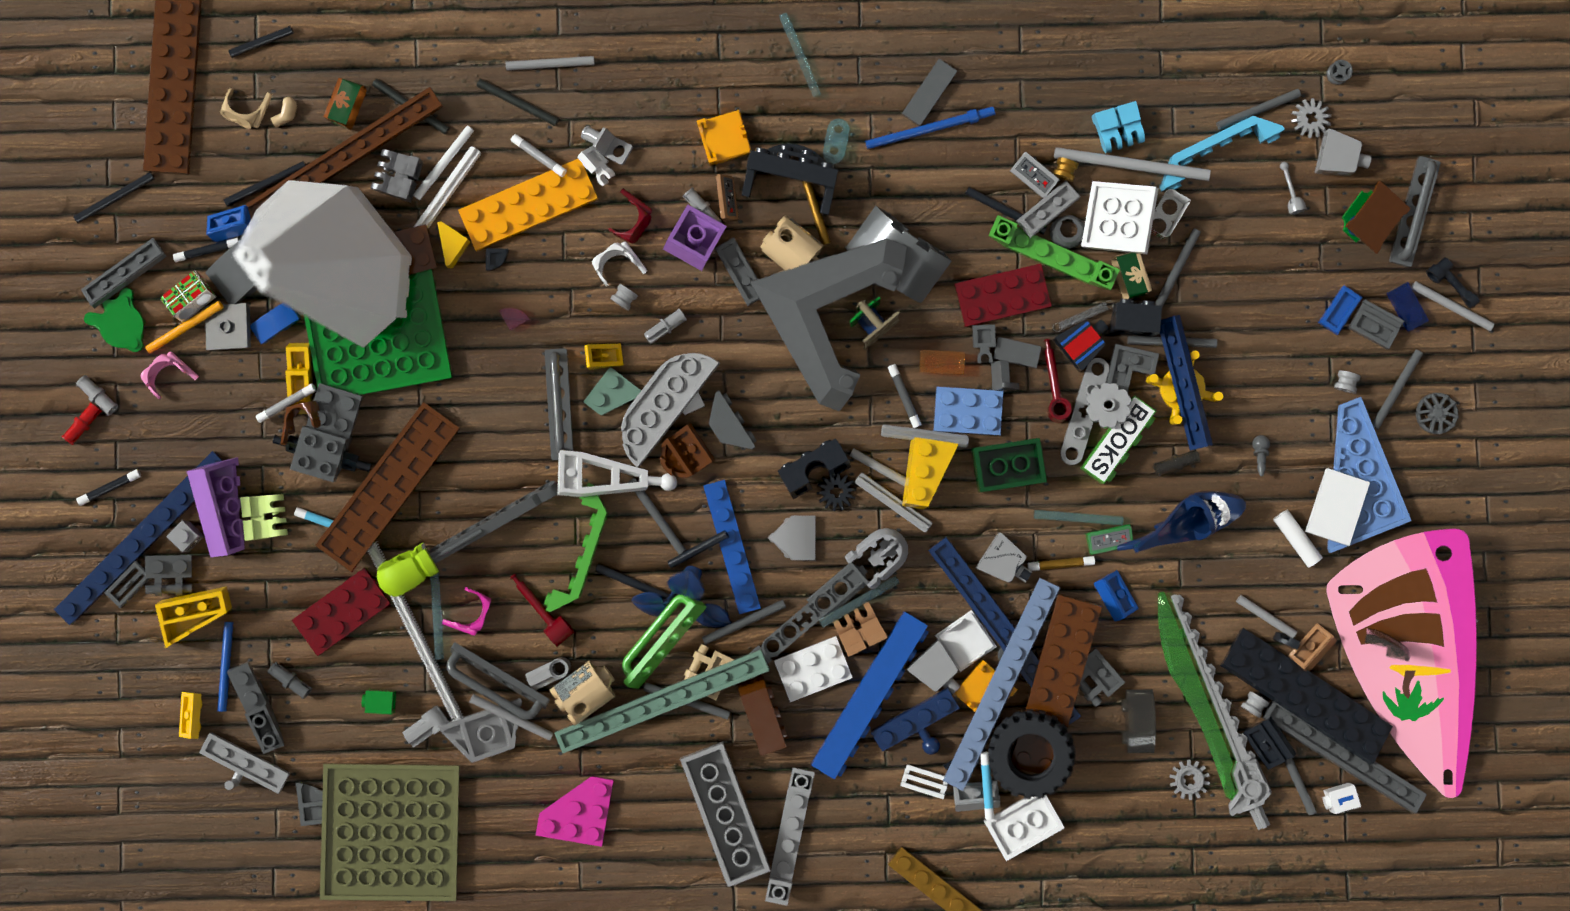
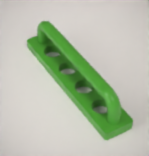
[622,595,707,689]

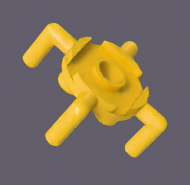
[1146,351,1223,425]

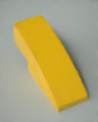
[286,343,313,414]

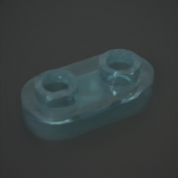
[823,119,850,164]

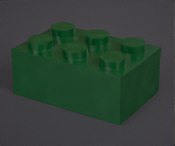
[971,438,1047,493]

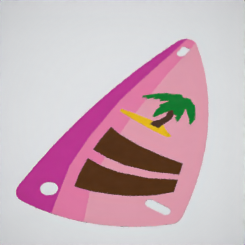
[1326,529,1476,798]

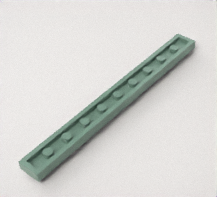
[554,649,770,753]

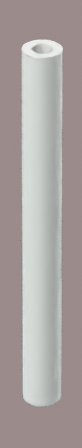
[413,125,474,200]

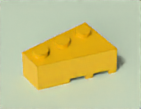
[902,437,958,509]
[155,586,232,648]

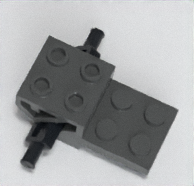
[272,383,372,482]

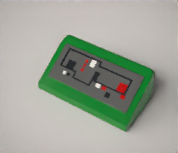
[1085,524,1133,555]

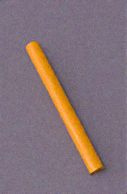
[145,301,224,354]

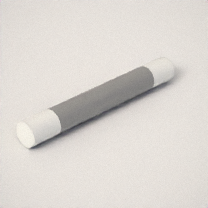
[511,134,567,177]
[256,383,317,423]

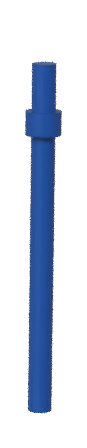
[865,107,995,149]

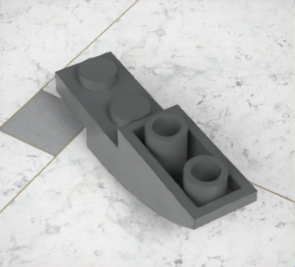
[227,661,285,754]

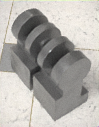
[371,149,423,203]

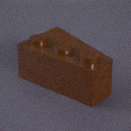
[737,674,788,756]

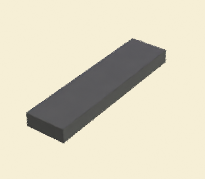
[81,238,167,309]

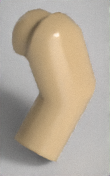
[271,97,297,128]

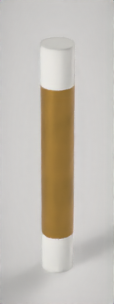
[1027,556,1095,571]

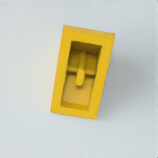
[437,221,470,268]
[584,344,624,370]

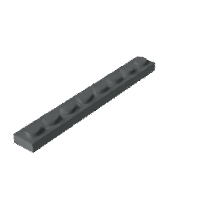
[1262,700,1427,814]

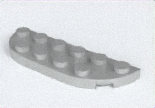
[621,353,720,467]

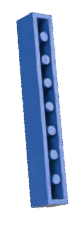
[811,611,929,779]

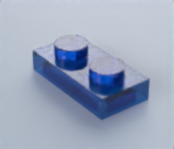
[1386,282,1429,332]

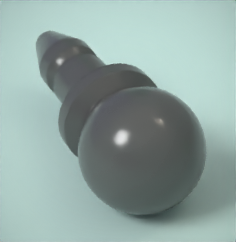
[1252,435,1270,476]

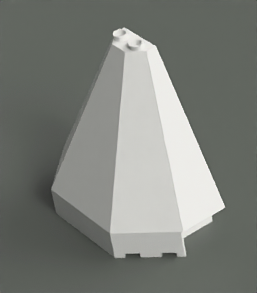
[234,180,412,348]

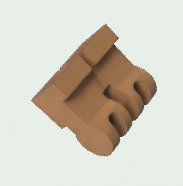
[832,602,888,657]

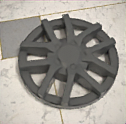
[1416,393,1459,434]

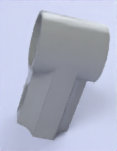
[525,657,571,691]
[402,705,449,748]

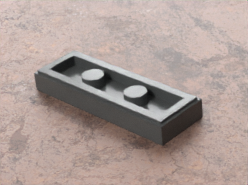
[902,59,957,126]
[715,238,760,306]

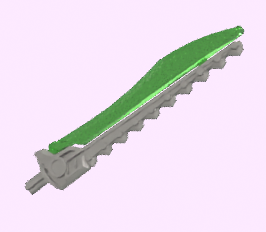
[1158,592,1272,830]

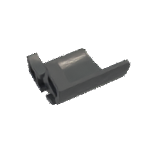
[846,206,952,303]

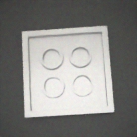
[1081,181,1158,254]

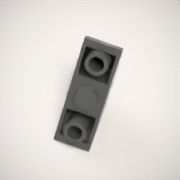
[709,391,757,450]

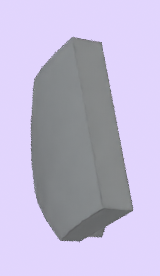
[768,516,815,560]

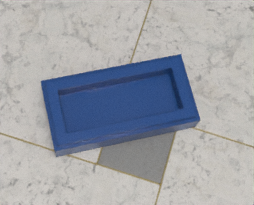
[1318,286,1362,335]

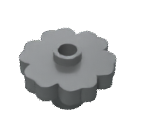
[1086,383,1131,429]

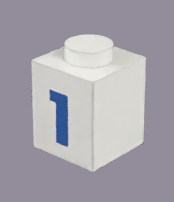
[1322,783,1361,814]

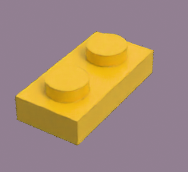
[179,692,202,739]

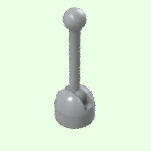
[1280,162,1307,215]

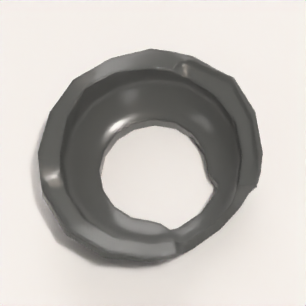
[1049,215,1085,249]

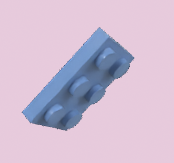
[933,387,1003,436]

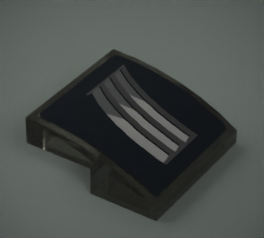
[1365,627,1410,662]

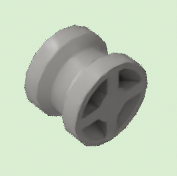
[610,284,638,311]
[1334,370,1361,394]
[1241,691,1269,718]

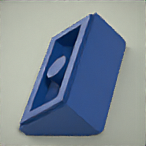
[206,205,251,242]
[1094,570,1139,621]

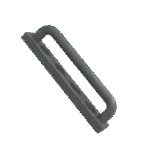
[1389,156,1440,267]
[545,348,573,460]
[447,642,550,720]

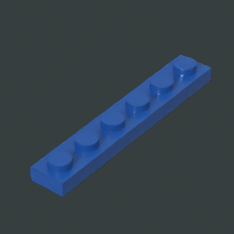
[703,480,761,614]

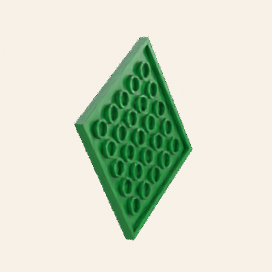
[304,269,453,395]

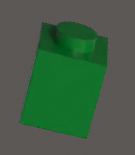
[361,689,397,714]

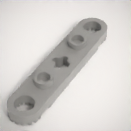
[1060,358,1109,465]

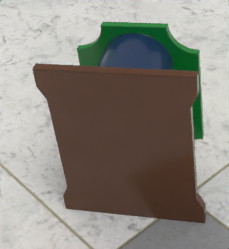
[1342,181,1411,254]

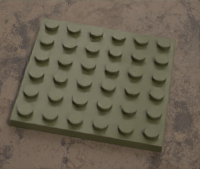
[320,763,460,901]

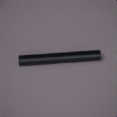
[228,26,294,58]
[668,530,729,569]

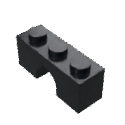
[778,438,851,500]

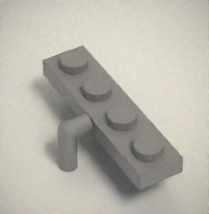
[199,732,290,794]

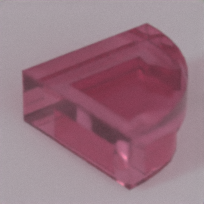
[499,308,530,331]

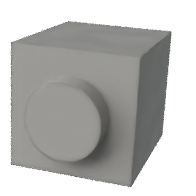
[166,520,204,552]

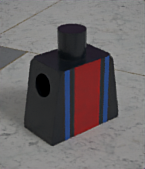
[1053,319,1109,372]

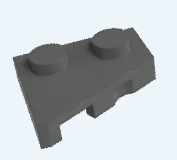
[296,782,323,826]

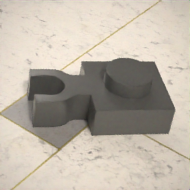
[972,325,996,363]

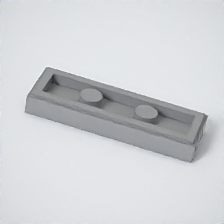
[1016,180,1081,238]

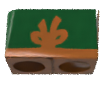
[323,78,367,130]

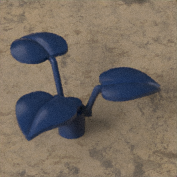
[631,566,732,628]

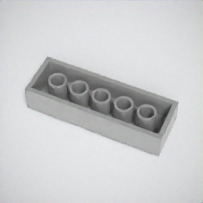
[680,742,770,887]

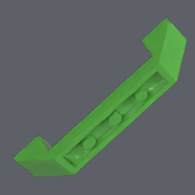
[988,215,1120,290]
[544,483,608,612]

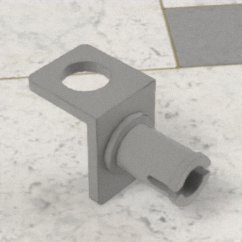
[581,126,633,165]

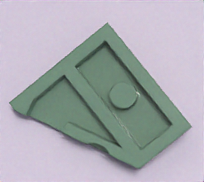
[583,367,641,416]

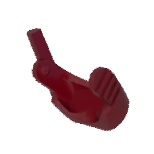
[608,188,652,244]

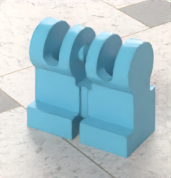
[1091,101,1145,153]

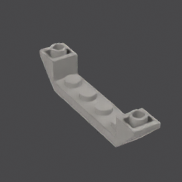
[765,768,815,906]

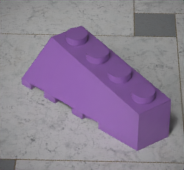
[187,457,245,557]

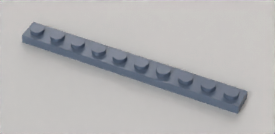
[943,578,1061,791]

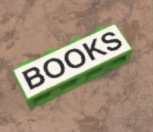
[1080,395,1156,484]

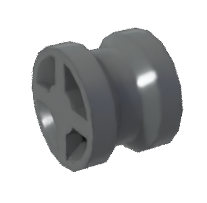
[1326,60,1353,85]

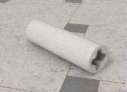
[1273,509,1323,568]

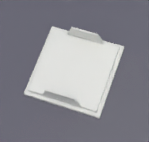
[935,610,997,672]

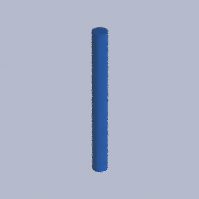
[217,622,233,712]

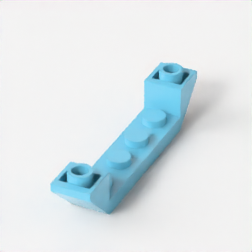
[1160,116,1285,191]

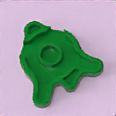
[84,288,145,353]

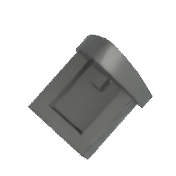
[991,360,1020,390]

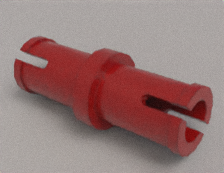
[62,402,102,445]

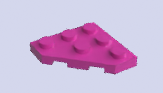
[536,776,614,847]

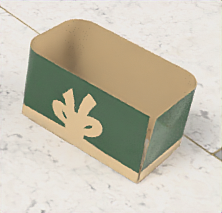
[1111,253,1152,300]

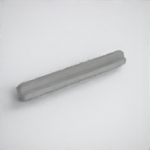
[881,425,969,447]
[855,473,932,532]

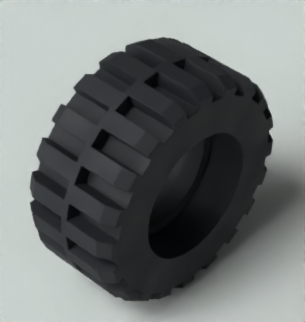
[988,709,1075,800]

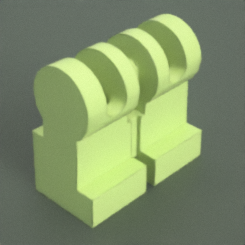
[240,494,288,541]

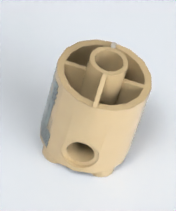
[760,215,824,270]
[550,661,615,726]

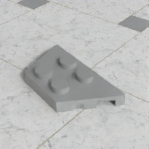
[438,698,522,763]

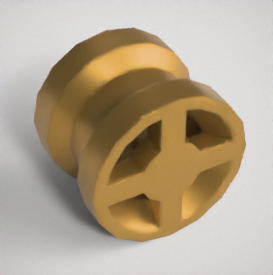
[1053,157,1079,182]

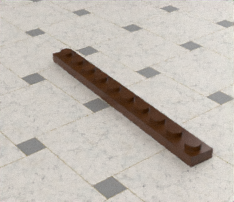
[245,87,443,219]

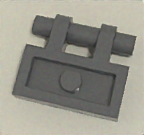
[145,555,192,596]
[1079,648,1125,707]

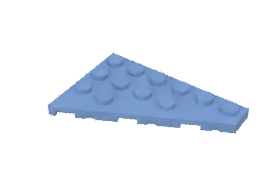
[1327,397,1411,553]

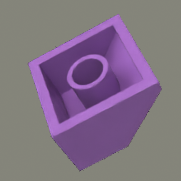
[663,205,726,271]

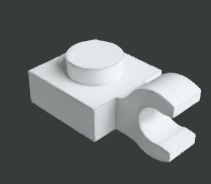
[577,146,615,186]

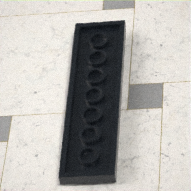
[1220,628,1393,765]

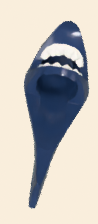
[1117,491,1246,553]

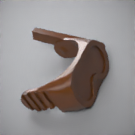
[280,400,321,445]

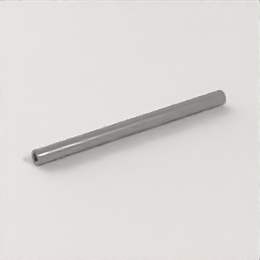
[1054,147,1211,181]

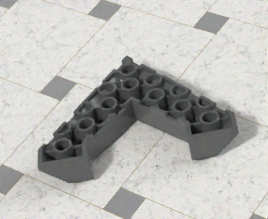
[750,238,907,411]

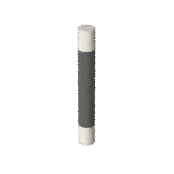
[888,364,922,428]

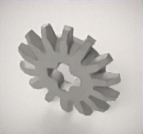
[1291,98,1331,138]
[1170,760,1210,800]

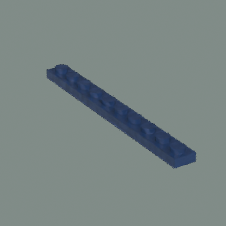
[54,451,224,625]
[928,537,1081,726]

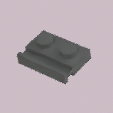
[1348,300,1404,350]

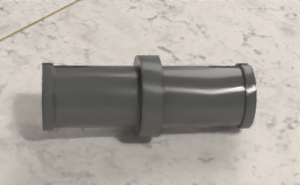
[268,661,312,699]

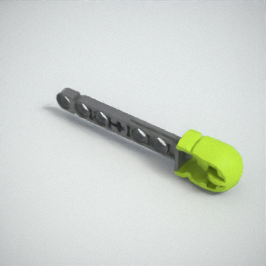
[377,480,558,597]

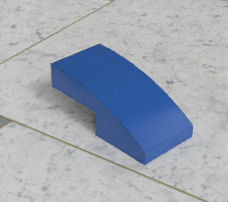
[250,303,301,344]

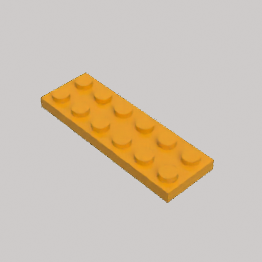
[458,159,598,252]

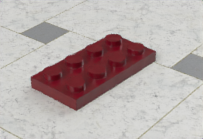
[954,263,1051,327]
[292,568,391,656]

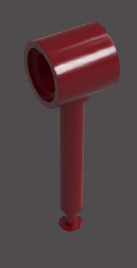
[1043,339,1071,423]
[510,574,575,647]

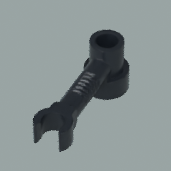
[1426,257,1480,308]

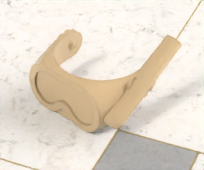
[220,88,273,129]

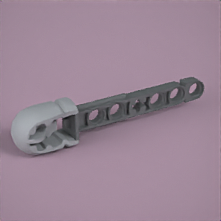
[749,528,908,664]

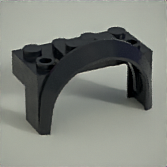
[742,144,838,215]

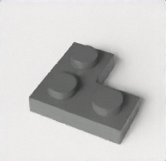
[1106,344,1159,392]

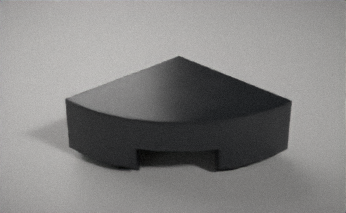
[486,248,509,271]
[1273,632,1301,650]

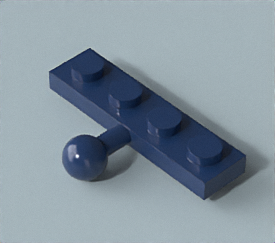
[871,688,960,755]

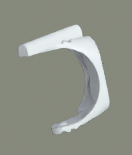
[592,242,647,287]

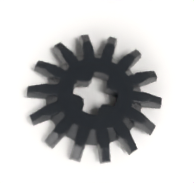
[816,473,856,511]

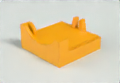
[696,110,751,166]
[953,660,1017,712]

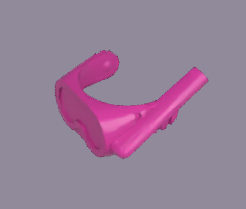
[442,587,491,636]

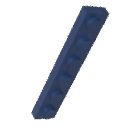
[1160,315,1213,451]

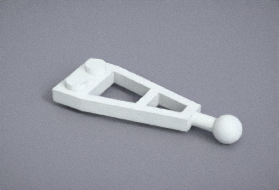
[558,450,677,497]

